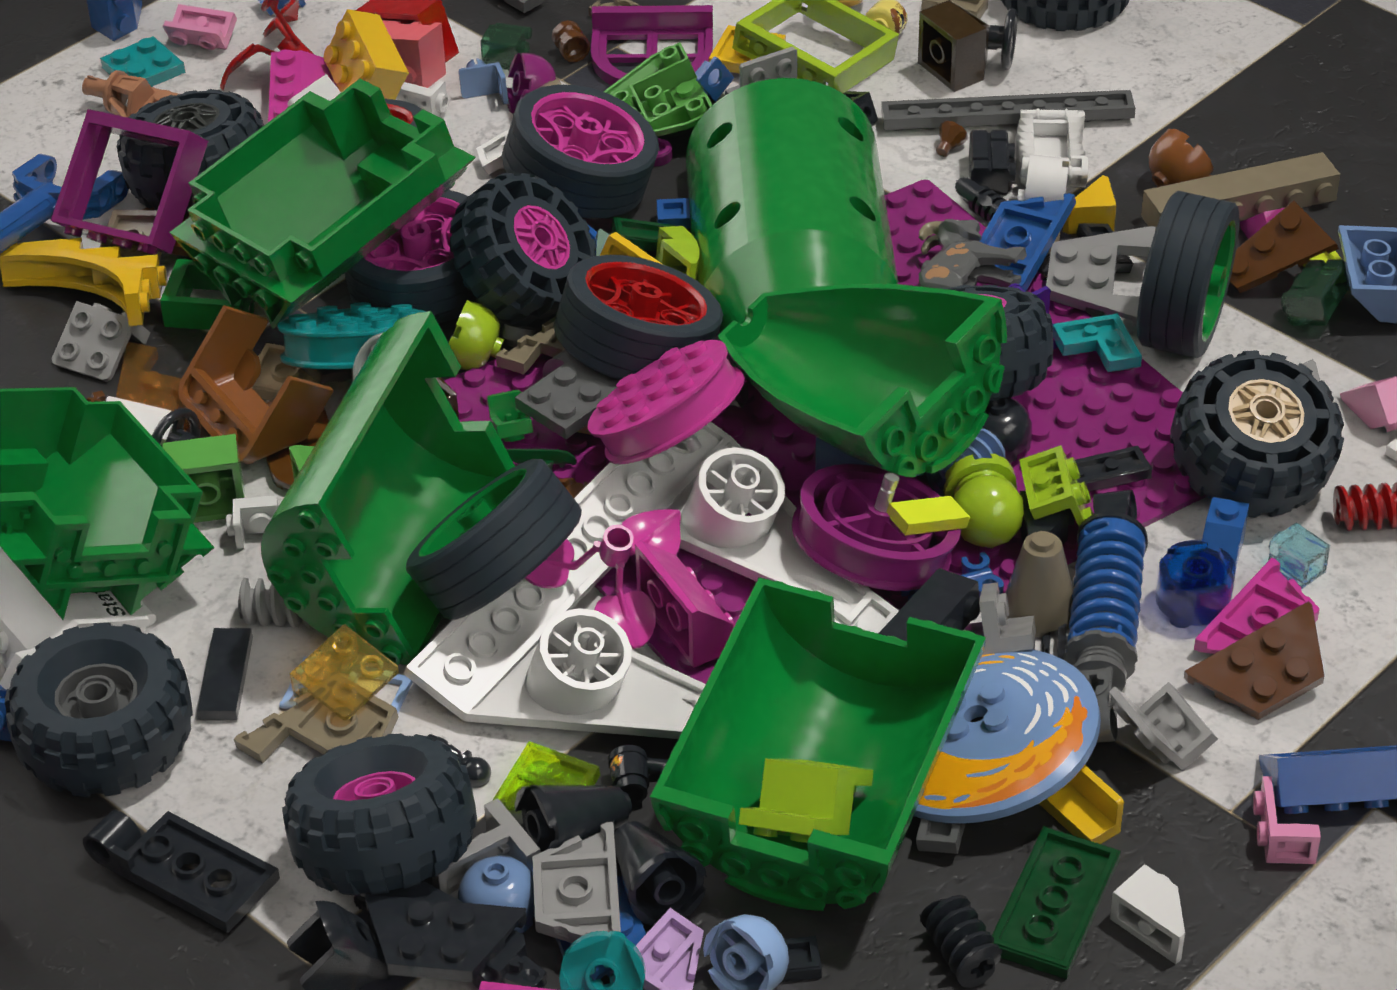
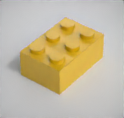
[323,9,409,100]

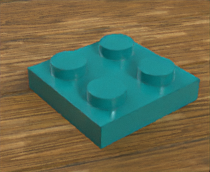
[100,36,186,87]

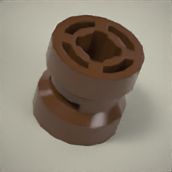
[552,20,590,62]

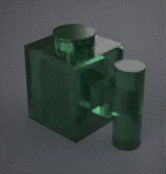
[480,23,532,70]

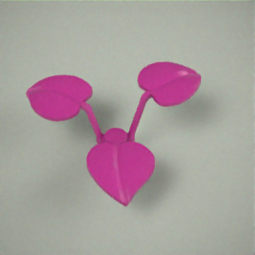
[525,509,681,649]

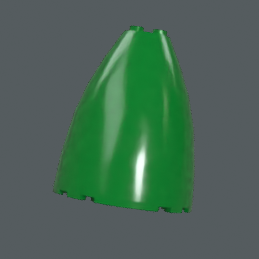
[718,284,1007,477]

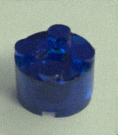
[1155,540,1236,628]

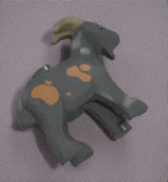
[918,219,1027,288]

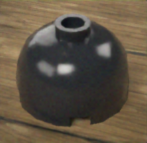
[982,397,1032,463]

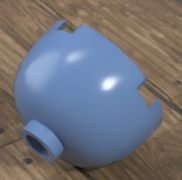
[457,855,535,933]

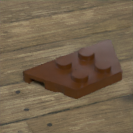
[1184,601,1325,720]

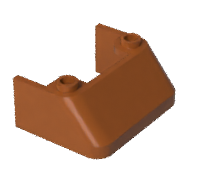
[178,305,334,464]

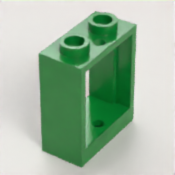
[160,259,255,330]

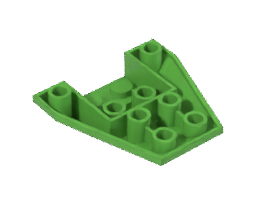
[604,42,712,139]

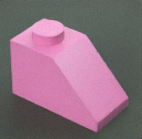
[1340,376,1397,432]

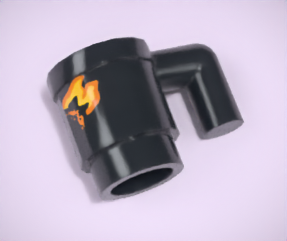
[608,745,668,805]

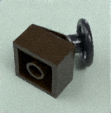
[918,0,1018,92]

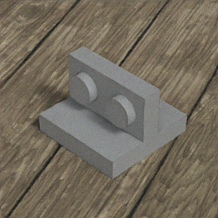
[964,582,1036,655]

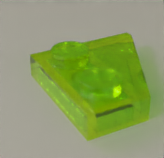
[493,741,601,810]

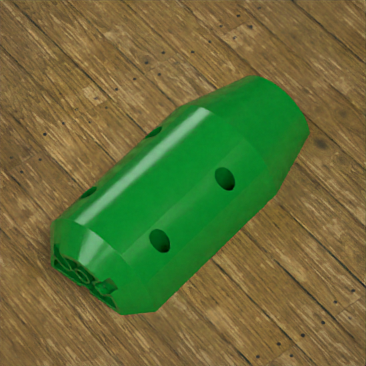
[686,78,899,388]

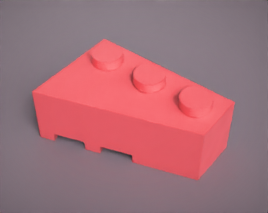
[382,20,446,88]

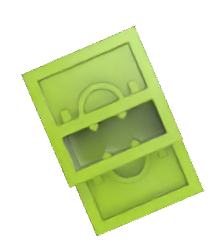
[739,758,874,843]

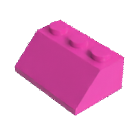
[635,541,735,668]

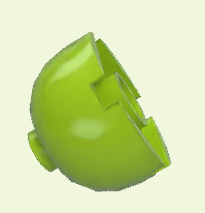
[449,300,504,371]

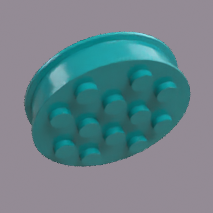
[278,302,426,383]

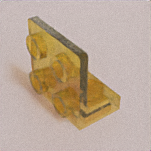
[289,624,399,721]

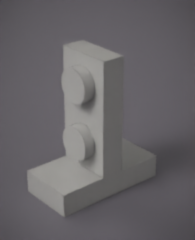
[432,798,541,894]

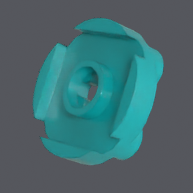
[559,931,646,990]

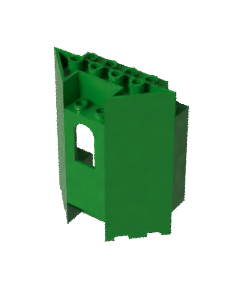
[169,79,476,329]
[0,387,215,620]

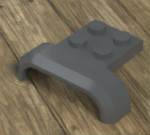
[515,349,620,439]

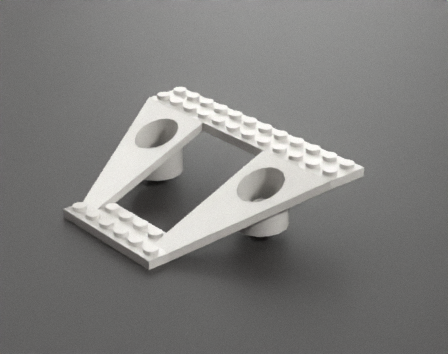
[404,422,899,739]

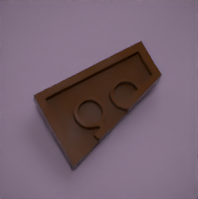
[1229,200,1339,293]

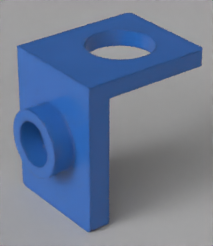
[695,56,734,102]

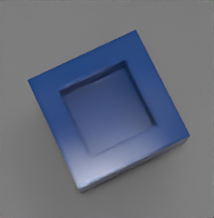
[656,198,691,229]

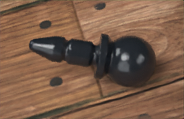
[428,734,491,788]

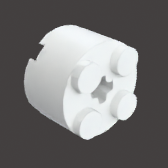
[1018,154,1070,202]

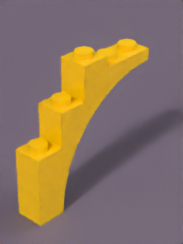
[0,238,167,326]

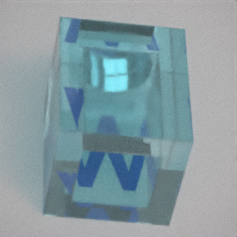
[1268,522,1331,589]

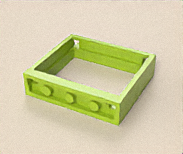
[732,0,899,93]

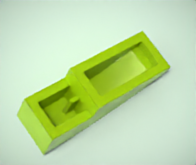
[656,226,699,281]

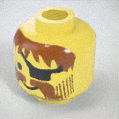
[865,0,908,35]

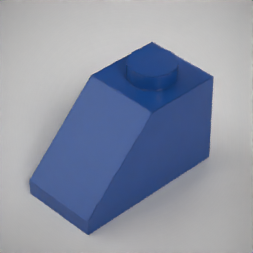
[1195,497,1249,585]

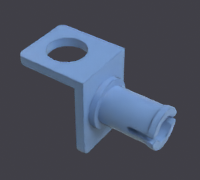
[458,58,508,104]

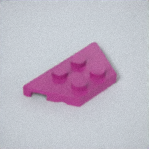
[1194,558,1320,654]

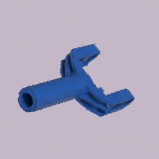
[0,154,129,254]

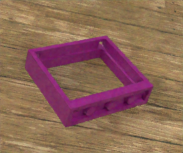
[51,109,208,255]

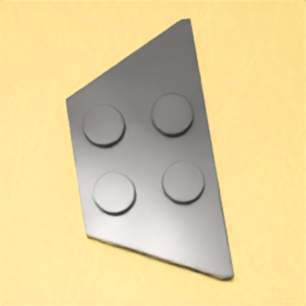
[532,822,621,943]

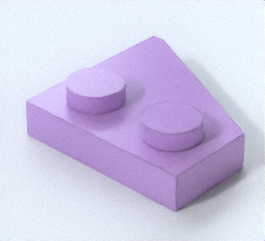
[636,908,704,990]

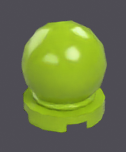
[943,453,1024,548]

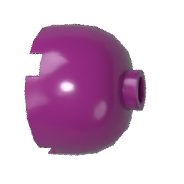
[507,53,560,113]

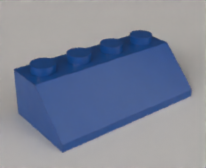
[1259,745,1397,814]

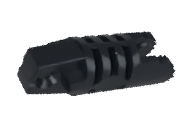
[955,177,1007,223]

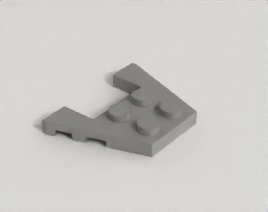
[1046,226,1156,327]

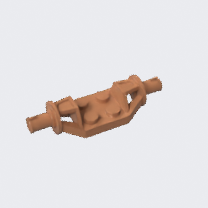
[82,70,179,117]

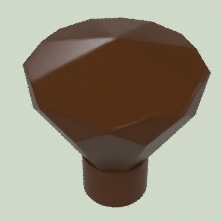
[936,121,968,157]

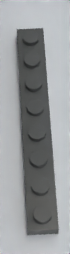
[881,90,1136,131]

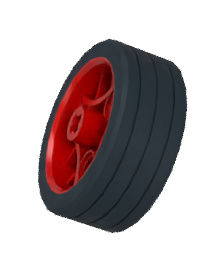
[553,255,723,380]

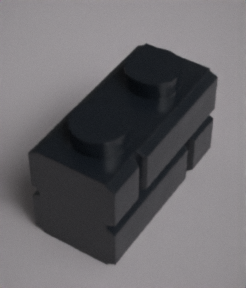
[969,130,1016,195]

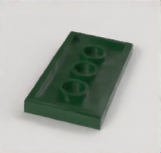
[992,826,1121,979]

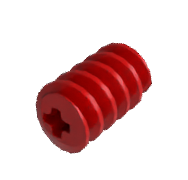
[1333,482,1397,532]

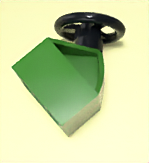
[152,408,245,523]

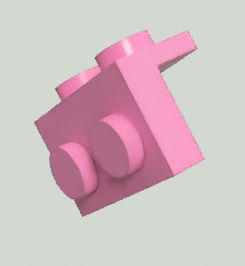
[163,4,237,50]

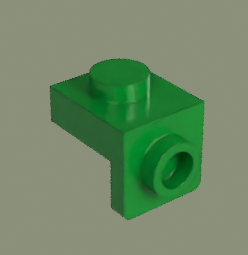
[486,390,533,442]

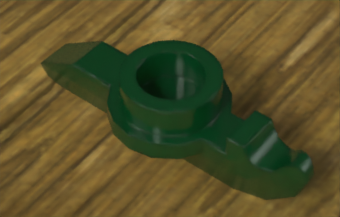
[507,449,577,470]

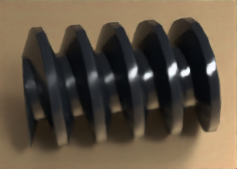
[920,895,1002,988]

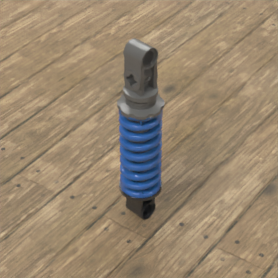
[1064,490,1148,743]

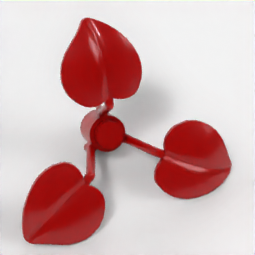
[220,0,314,91]

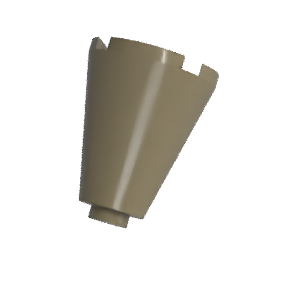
[1005,531,1073,638]

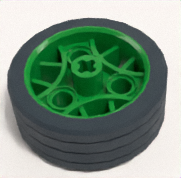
[1136,191,1239,358]
[406,459,582,620]

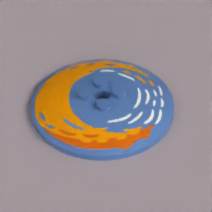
[914,649,1101,823]

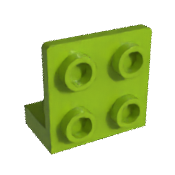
[1019,445,1093,526]

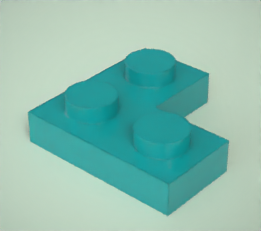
[1052,313,1142,372]

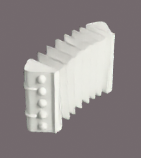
[1015,108,1088,187]

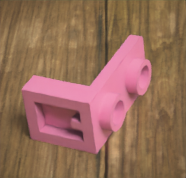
[1253,776,1321,864]

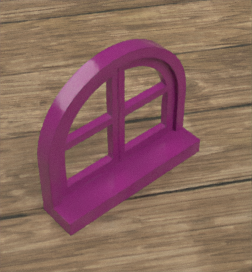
[591,5,713,86]

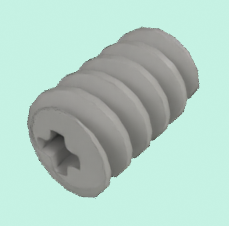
[238,577,313,628]

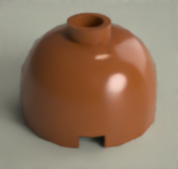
[1148,129,1214,187]

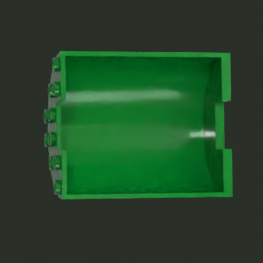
[261,311,515,666]
[650,577,986,911]

